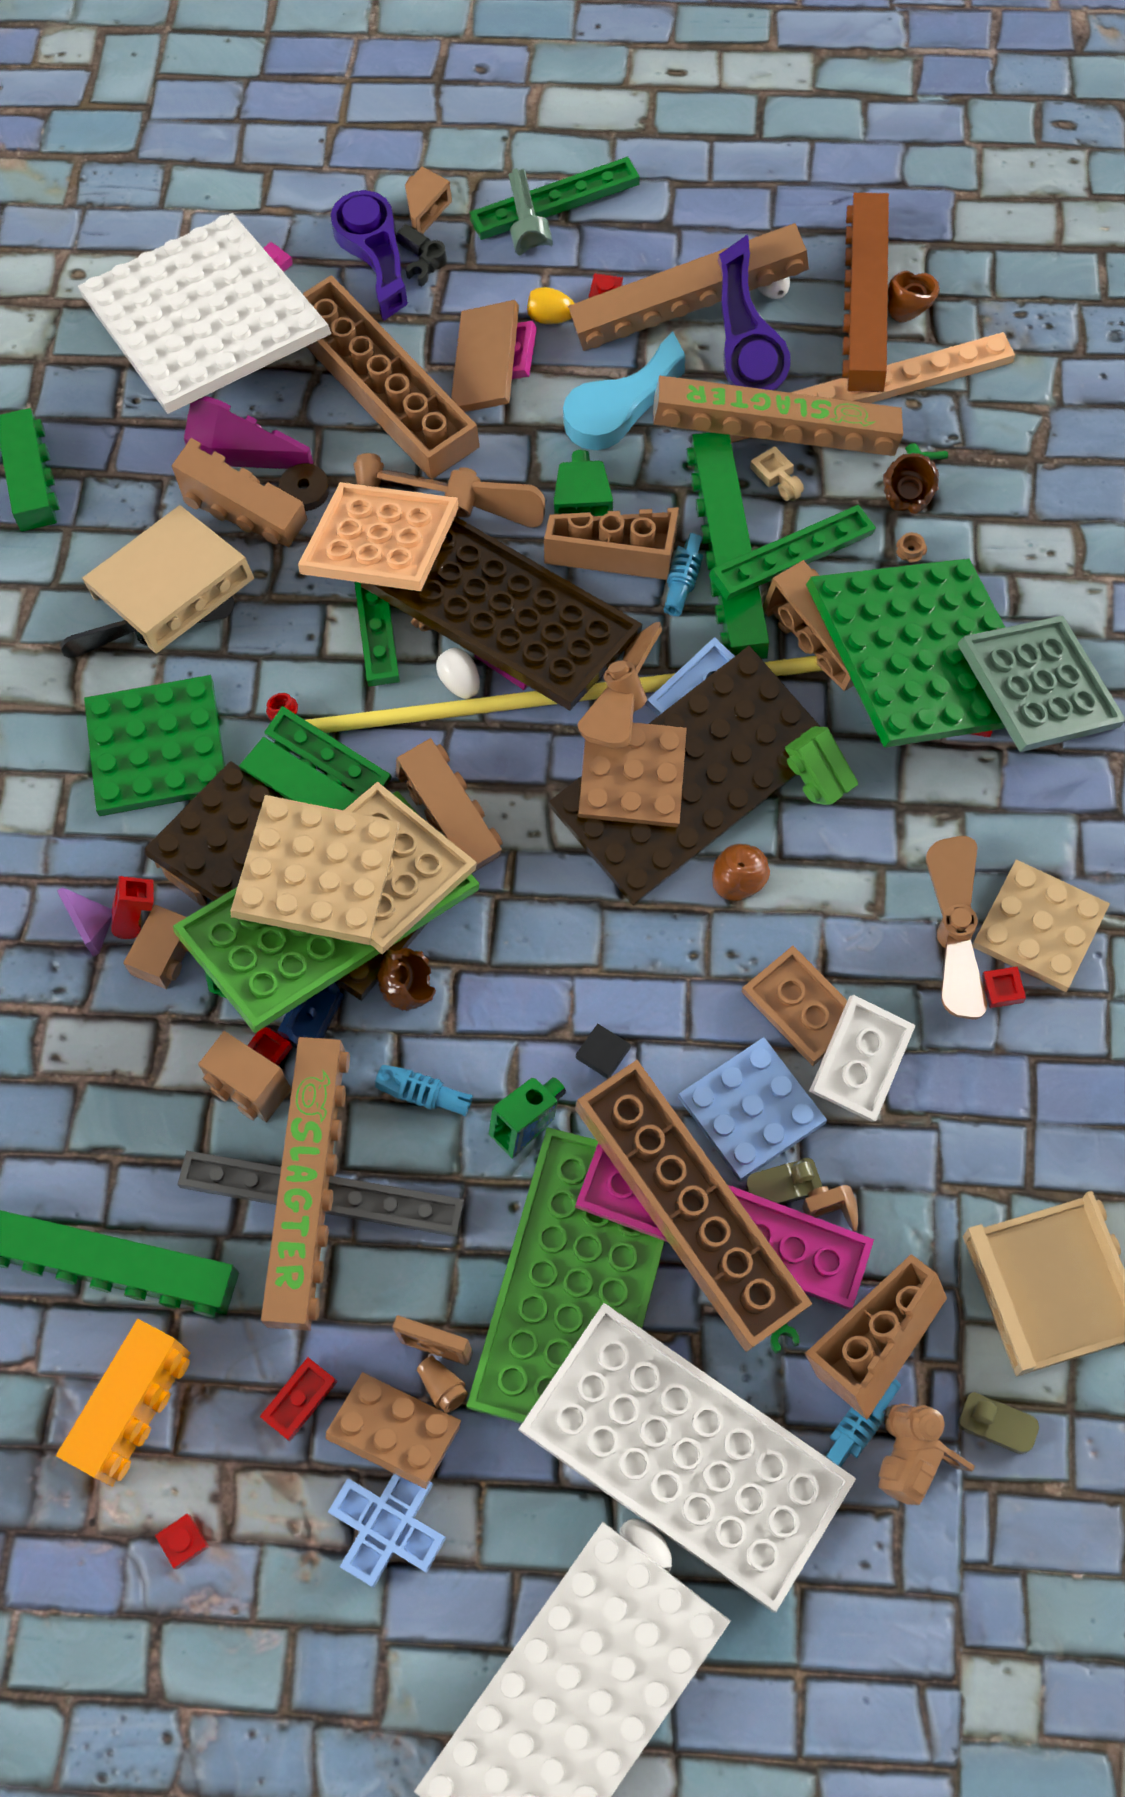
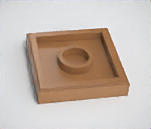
[392,1315,473,1366]

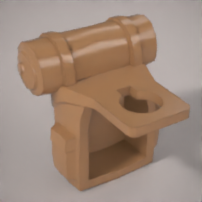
[878,1403,975,1505]

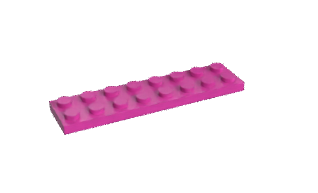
[575,1143,874,1310]

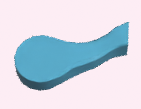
[563,331,686,450]

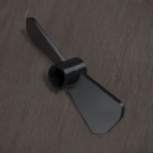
[60,595,234,658]

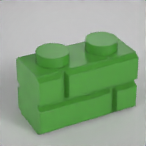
[785,726,859,805]

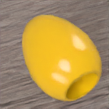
[527,287,574,324]

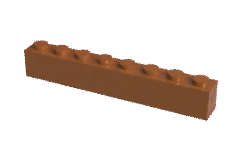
[842,192,889,392]

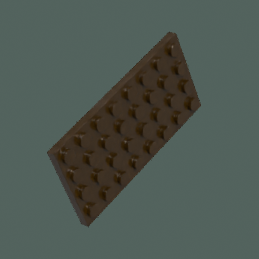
[361,516,643,711]
[548,646,821,906]
[145,761,429,1001]

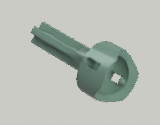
[508,168,553,256]

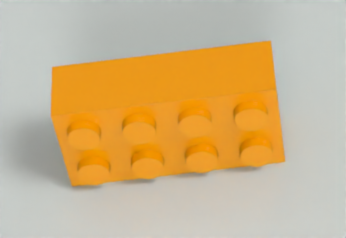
[56,1318,191,1487]

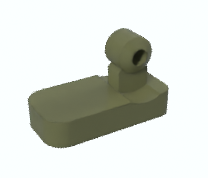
[746,1158,822,1205]
[958,1392,1039,1454]

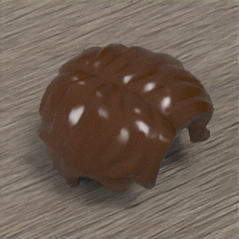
[883,453,939,514]
[377,948,436,1011]

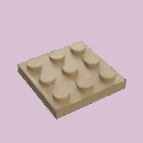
[972,859,1110,992]

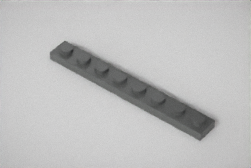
[177,1150,465,1237]

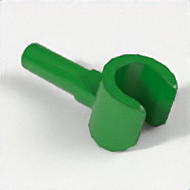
[905,443,948,460]

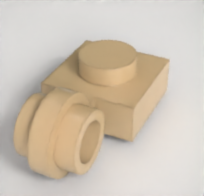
[750,446,804,501]

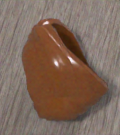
[888,270,940,322]
[712,844,770,901]

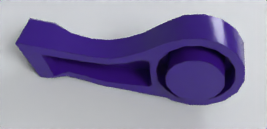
[331,190,408,321]
[717,235,790,391]

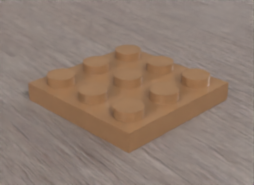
[578,722,687,827]

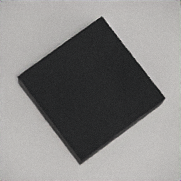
[576,1023,631,1079]

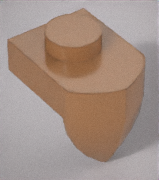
[802,1185,858,1232]

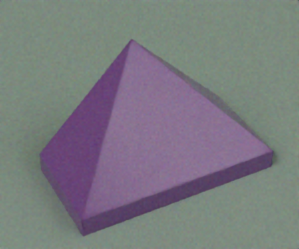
[57,887,112,957]

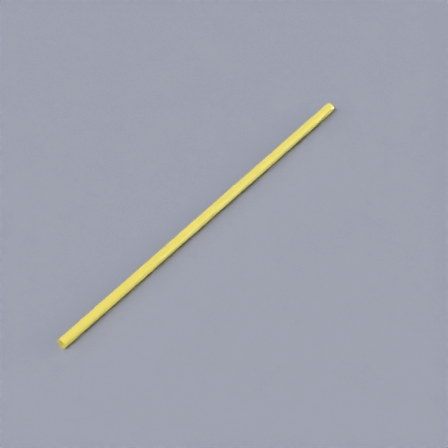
[305,655,823,733]

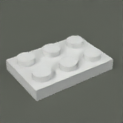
[809,995,916,1122]

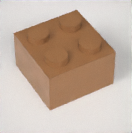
[198,1031,292,1123]

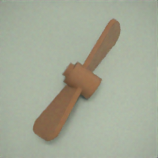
[377,467,545,528]
[578,622,662,748]
[926,836,987,1020]

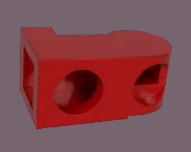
[111,876,154,939]

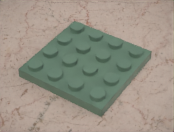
[958,616,1125,752]

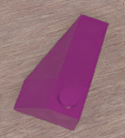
[184,396,314,469]

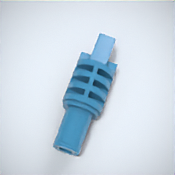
[663,533,704,616]
[375,1065,473,1117]
[826,1379,901,1467]

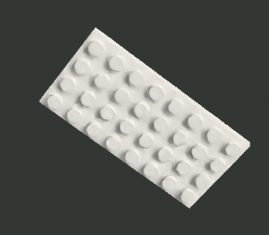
[518,1303,856,1613]
[414,1522,731,1797]

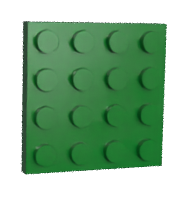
[84,675,225,817]

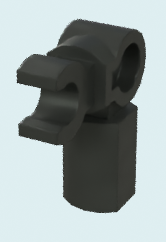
[396,224,447,287]

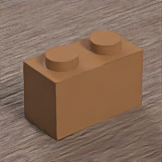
[123,905,188,989]

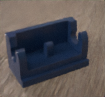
[278,982,344,1048]

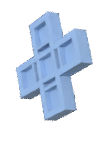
[328,1474,446,1588]

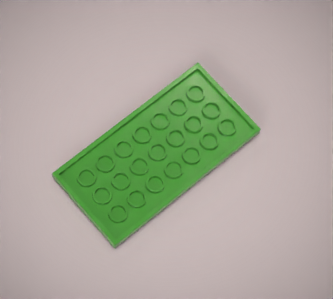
[173,791,480,1033]
[466,1127,665,1424]

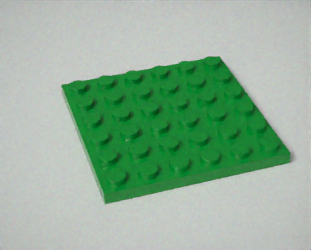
[806,558,1006,748]

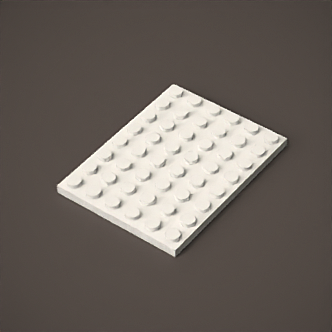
[78,213,331,414]

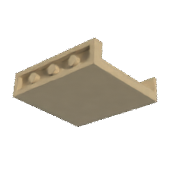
[82,505,255,654]
[963,1191,1125,1377]

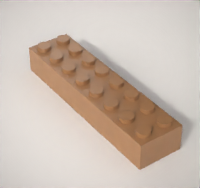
[302,275,480,479]
[575,1060,813,1352]

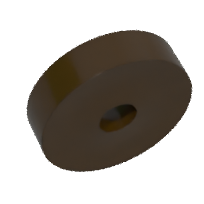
[279,463,329,511]

